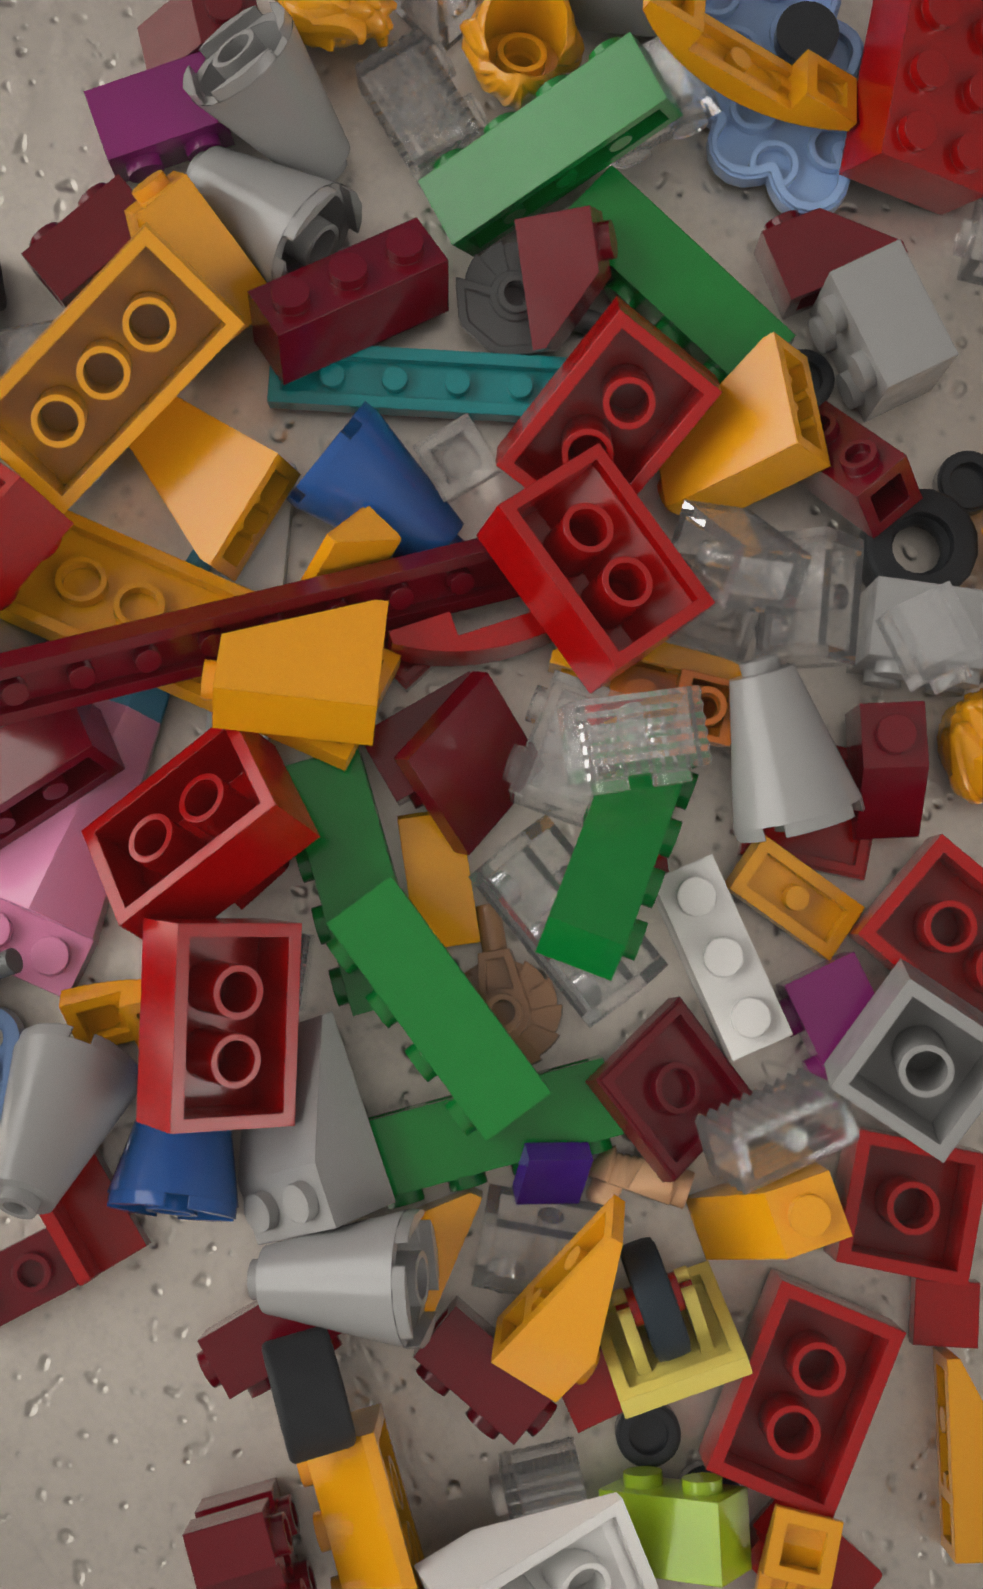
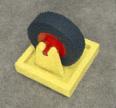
[600,1237,753,1419]

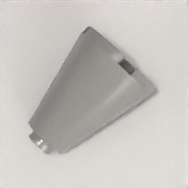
[182,1,350,181]
[186,146,362,282]
[729,654,865,843]
[0,1023,138,1219]
[247,1209,439,1349]

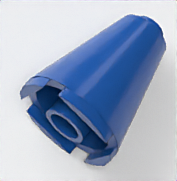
[286,401,465,558]
[107,1119,239,1222]

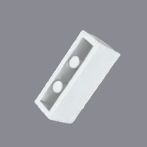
[655,854,793,1061]

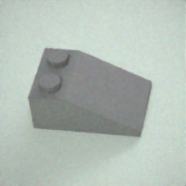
[238,1011,396,1245]

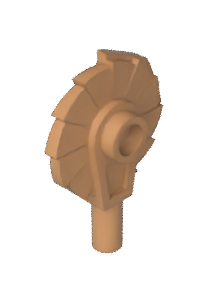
[464,903,563,1065]

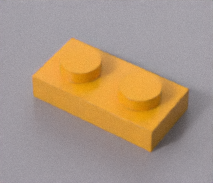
[725,835,865,961]

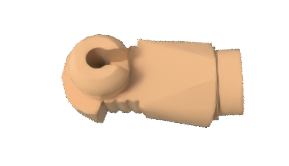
[585,1145,695,1209]

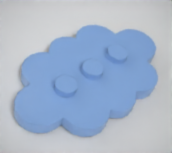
[677,0,864,215]

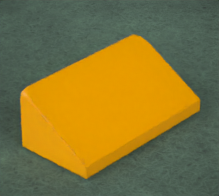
[301,506,401,580]

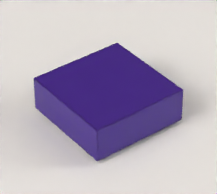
[512,1142,593,1205]

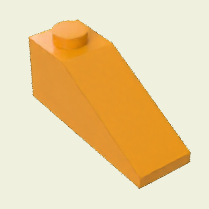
[491,1194,625,1402]
[933,1347,983,1564]

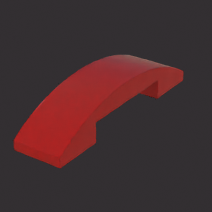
[386,611,552,667]

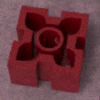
[182,1477,317,1589]

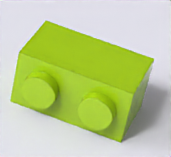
[598,1466,752,1588]

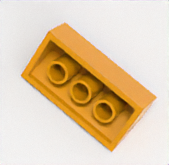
[297,1403,425,1589]

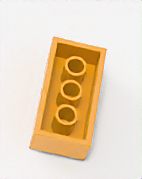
[0,222,245,514]

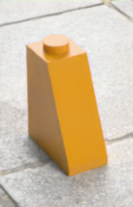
[124,169,267,345]
[657,332,831,528]
[129,396,301,582]
[201,600,389,746]
[686,1155,852,1260]

